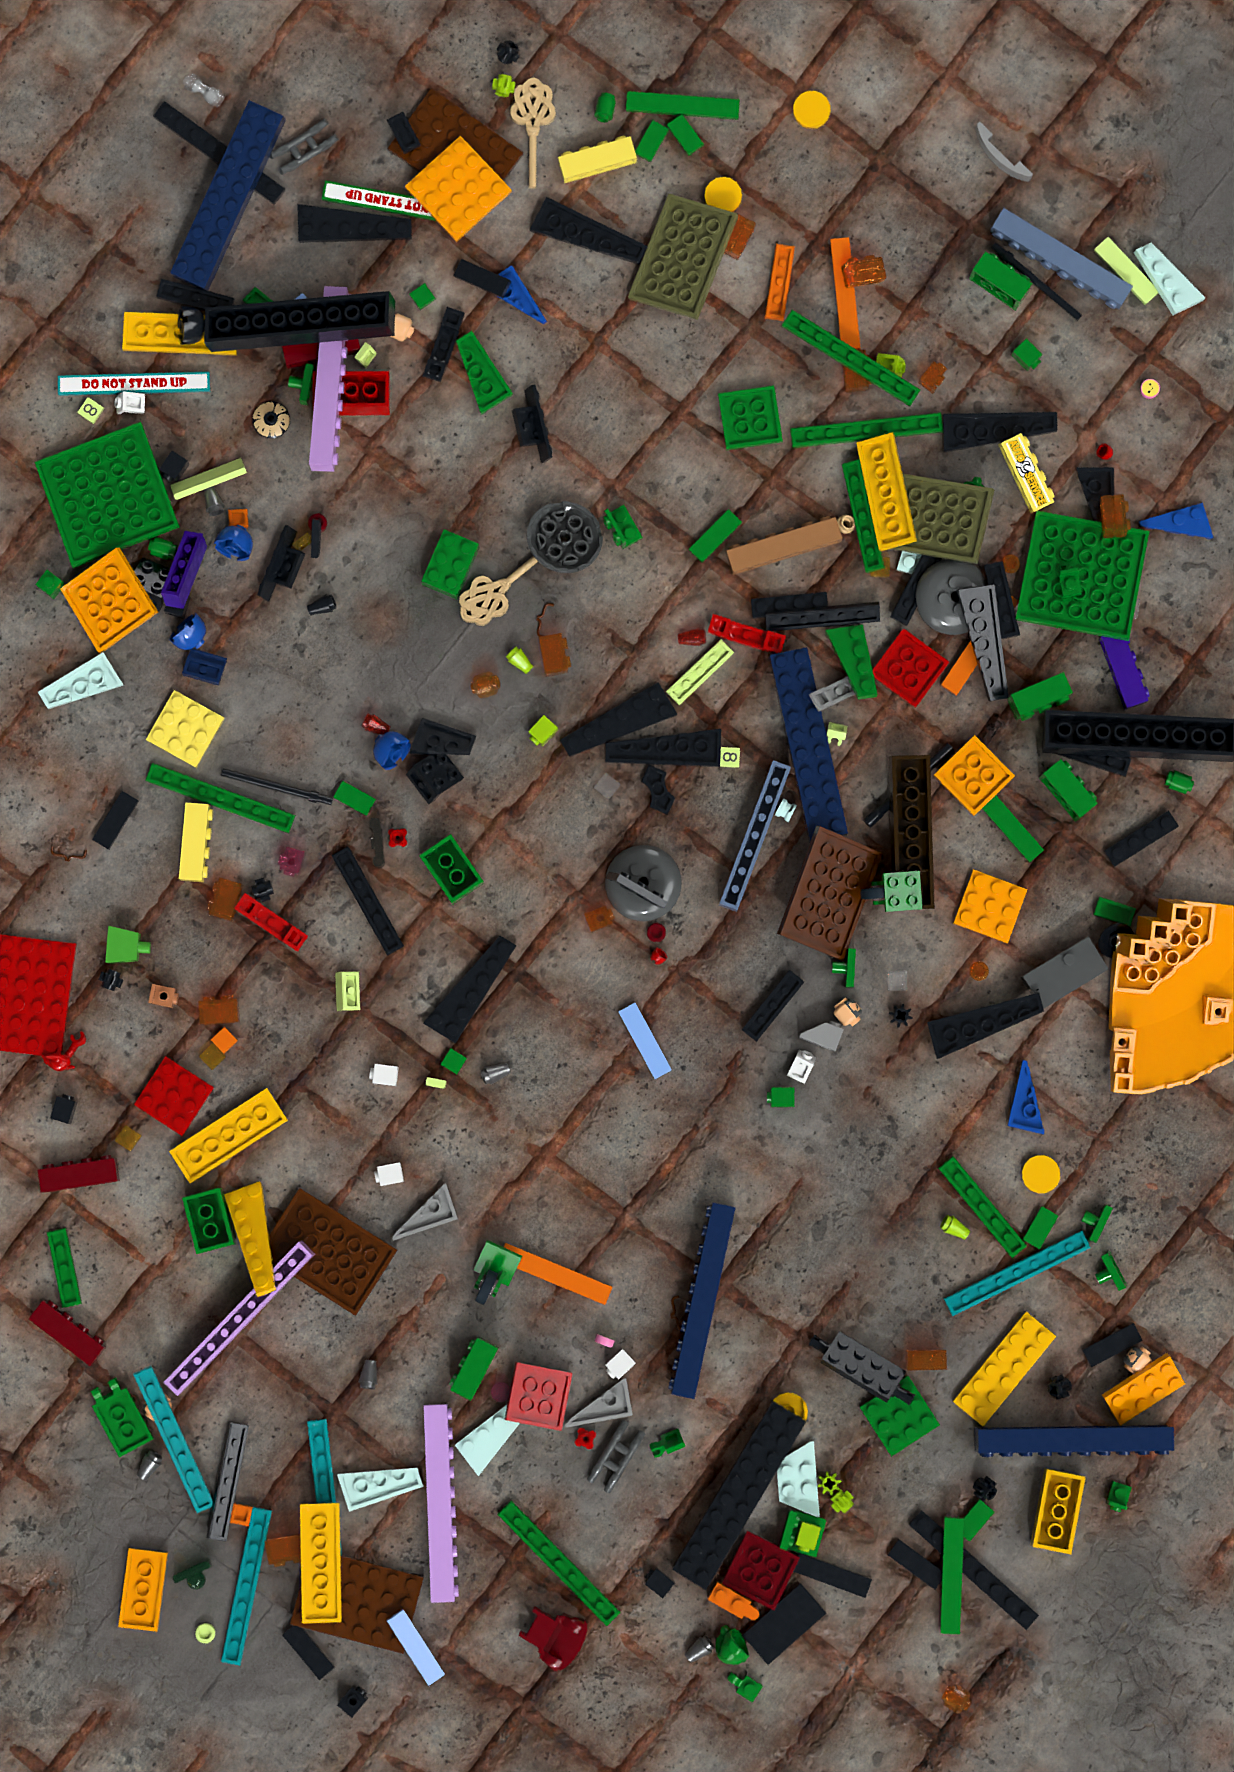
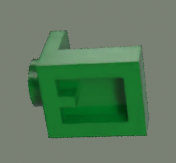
[1058,566,1082,598]
[1106,1481,1132,1512]

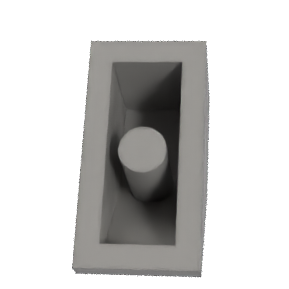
[799,1021,844,1052]

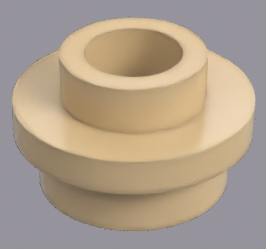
[837,515,855,534]

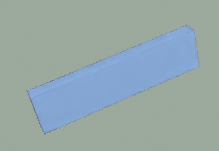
[618,1003,672,1079]
[386,1609,445,1686]

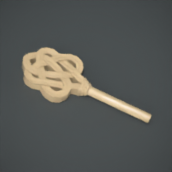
[510,78,556,188]
[459,556,538,626]

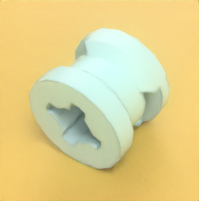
[775,798,797,822]

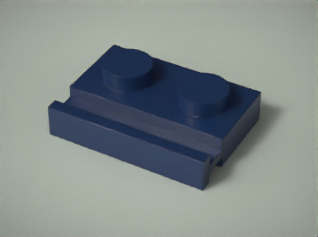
[182,648,227,686]

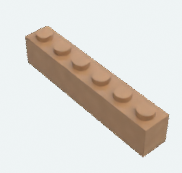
[726,516,842,575]

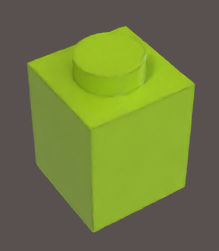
[528,715,558,747]
[795,1520,821,1552]

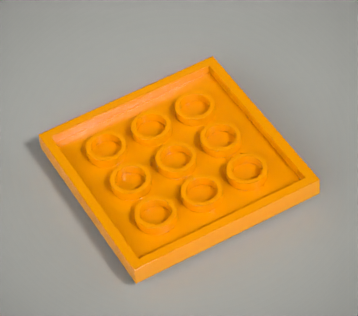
[405,136,512,242]
[60,547,158,653]

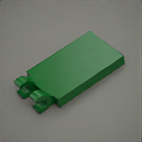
[90,1377,154,1458]

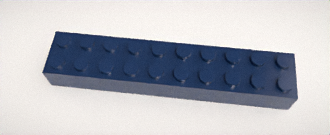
[170,100,286,291]
[769,647,848,844]
[668,1203,736,1399]
[974,1425,1174,1457]

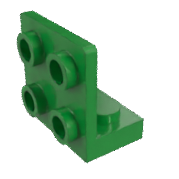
[603,505,643,549]
[779,1509,826,1557]

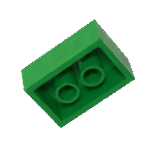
[969,251,1033,311]
[421,529,480,599]
[1007,672,1073,721]
[1039,759,1098,822]
[419,834,484,905]
[182,1188,236,1254]
[449,1337,499,1401]

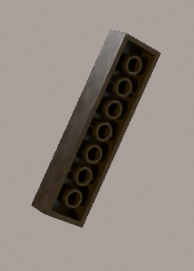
[888,755,935,909]

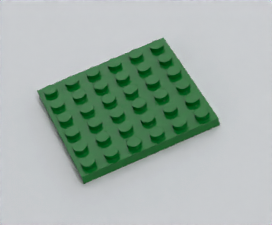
[35,422,180,568]
[1016,511,1150,641]

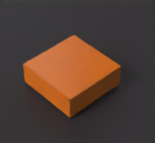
[228,509,249,529]
[211,1027,238,1054]
[230,1503,253,1526]

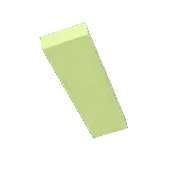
[1094,237,1158,305]
[170,458,247,500]
[666,639,734,706]

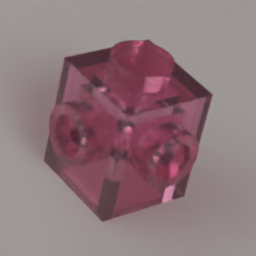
[278,846,306,877]

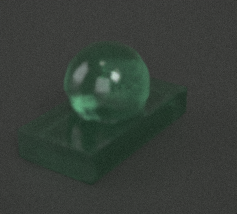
[172,1559,213,1590]

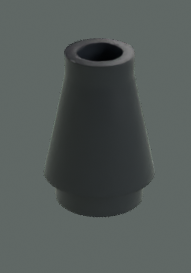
[307,594,337,616]

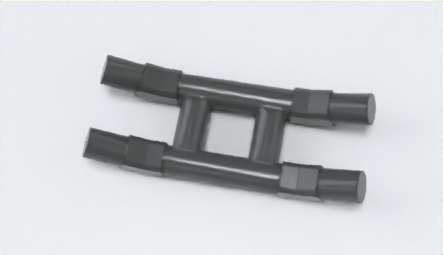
[270,118,339,175]
[587,1420,645,1493]

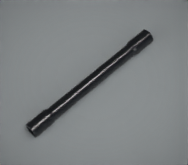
[863,742,954,828]

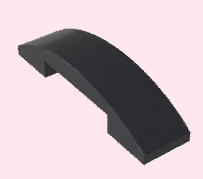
[422,307,465,383]

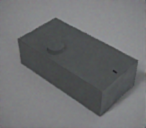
[1021,936,1108,1008]

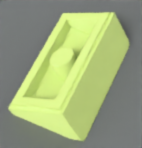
[335,972,360,1011]

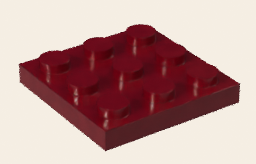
[722,1531,800,1610]

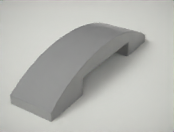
[975,121,1033,182]
[809,676,855,712]

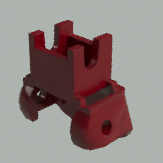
[518,1606,587,1672]

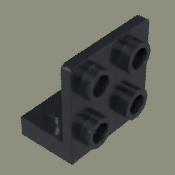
[134,558,170,612]
[406,754,464,804]

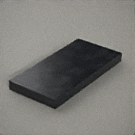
[742,1583,826,1665]

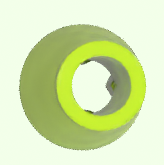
[506,646,534,674]
[940,1215,970,1240]

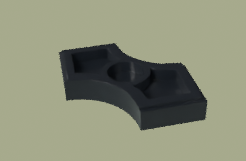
[641,764,675,815]

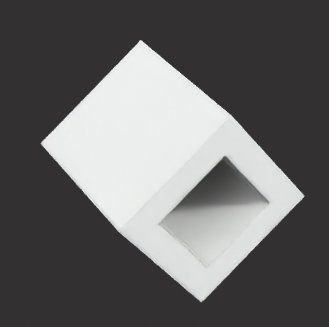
[369,1064,399,1086]
[374,1162,404,1186]
[605,1349,636,1379]

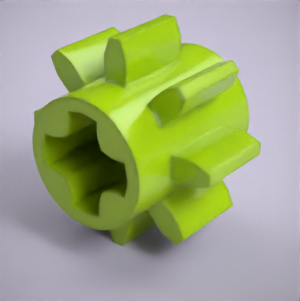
[492,74,515,97]
[817,1471,841,1496]
[830,1489,854,1513]

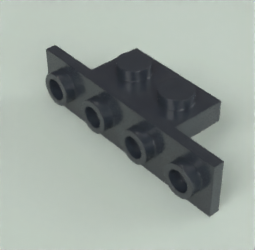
[512,385,552,463]
[257,525,305,602]

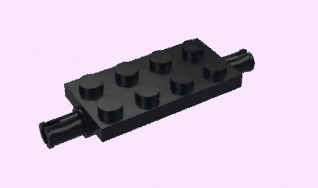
[809,1331,915,1405]

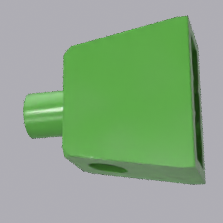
[105,926,151,964]

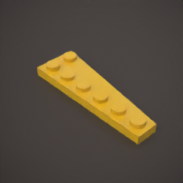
[224,1181,276,1297]

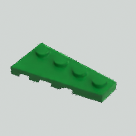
[456,331,513,415]
[825,625,877,700]

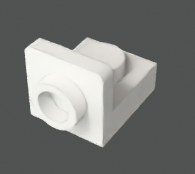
[114,391,145,414]
[787,1050,816,1084]

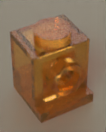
[918,361,947,394]
[584,906,615,933]

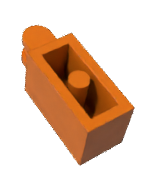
[707,1581,759,1620]

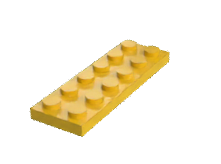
[122,312,237,355]
[856,432,917,551]
[169,1088,288,1184]
[952,1311,1056,1426]
[300,1503,341,1623]

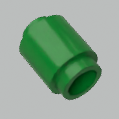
[594,93,616,123]
[148,537,178,560]
[1164,770,1194,794]

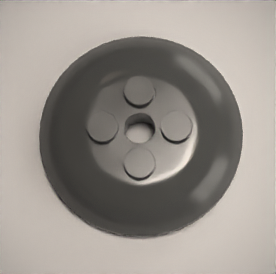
[527,501,603,573]
[915,559,988,635]
[605,845,682,921]

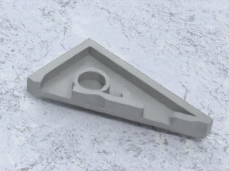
[392,1184,458,1241]
[565,1378,633,1427]

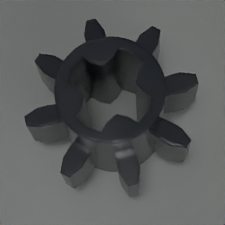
[496,40,520,64]
[251,878,274,902]
[98,969,123,991]
[889,1004,913,1028]
[1047,1374,1072,1400]
[973,1476,997,1502]

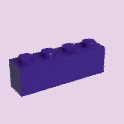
[161,531,207,609]
[1099,636,1150,710]

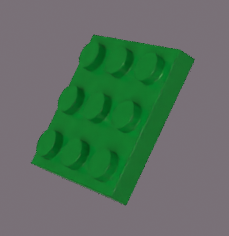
[718,386,783,451]
[859,1376,940,1457]

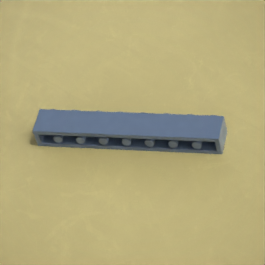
[990,208,1133,310]
[719,760,791,912]

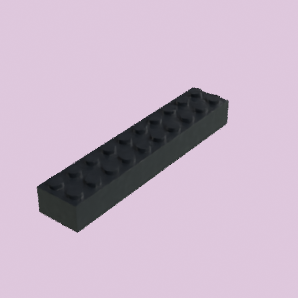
[204,291,395,352]
[1042,710,1234,762]
[672,1400,806,1590]

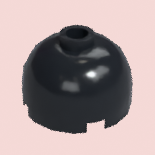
[178,306,205,345]

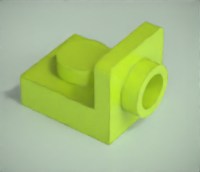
[876,353,906,378]

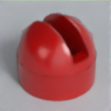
[1096,443,1113,460]
[650,948,667,965]

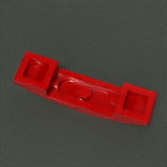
[707,614,786,654]
[234,893,308,952]

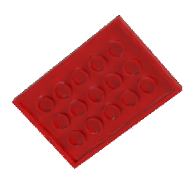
[0,934,77,1056]

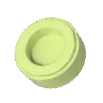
[195,1623,216,1643]

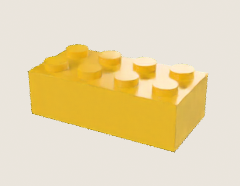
[1030,1468,1086,1554]

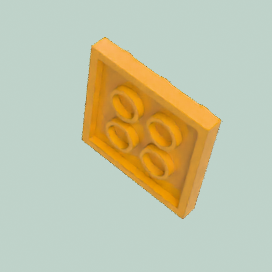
[933,735,1015,816]
[953,869,1027,944]

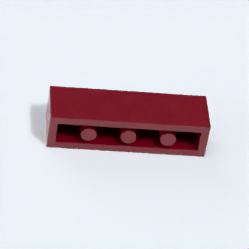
[282,339,361,369]
[38,1155,120,1193]
[29,1299,106,1366]

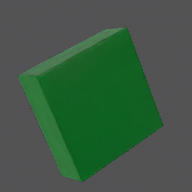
[409,283,436,310]
[441,1048,467,1074]

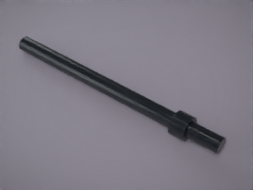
[991,243,1082,321]
[221,768,333,805]

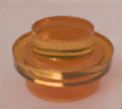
[1002,554,1020,574]
[970,962,989,981]

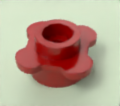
[388,828,407,847]
[575,1428,596,1449]

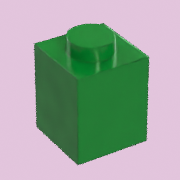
[1011,338,1043,371]
[35,570,65,600]
[767,1087,795,1107]

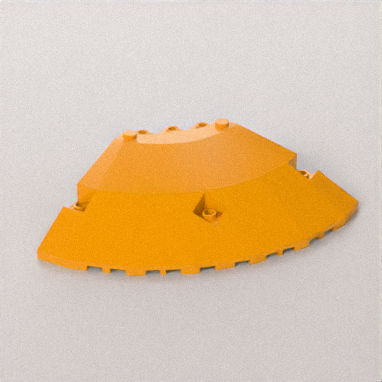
[1109,898,1234,1094]

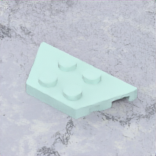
[777,1441,820,1517]

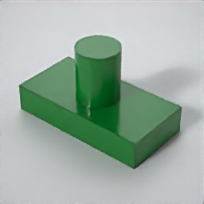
[288,363,315,405]
[832,948,856,988]
[1081,1205,1113,1243]
[1095,1251,1128,1291]

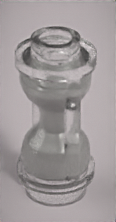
[183,73,225,107]

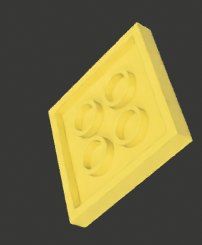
[146,690,225,768]

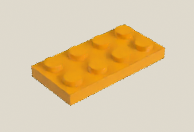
[1102,1353,1185,1426]
[118,1548,168,1632]

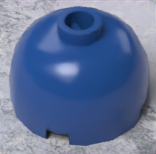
[214,525,253,561]
[168,613,206,650]
[373,731,411,770]

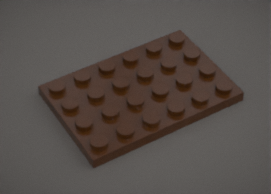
[388,88,523,181]
[777,826,882,961]
[269,1188,398,1316]
[290,1555,424,1654]

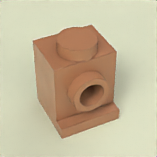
[148,984,179,1008]

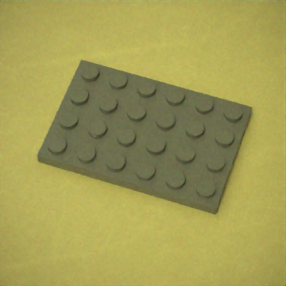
[628,194,738,320]
[891,474,995,564]

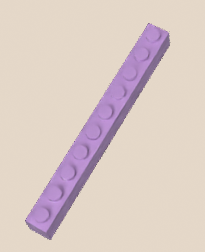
[309,286,351,472]
[164,1240,315,1396]
[424,1404,459,1603]

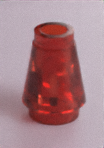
[678,627,706,646]
[361,713,391,735]

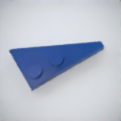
[495,265,547,324]
[1138,503,1213,539]
[1007,1060,1045,1135]

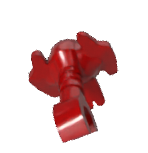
[42,1031,86,1071]

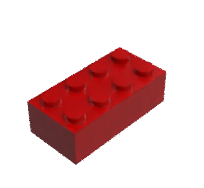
[312,371,390,416]

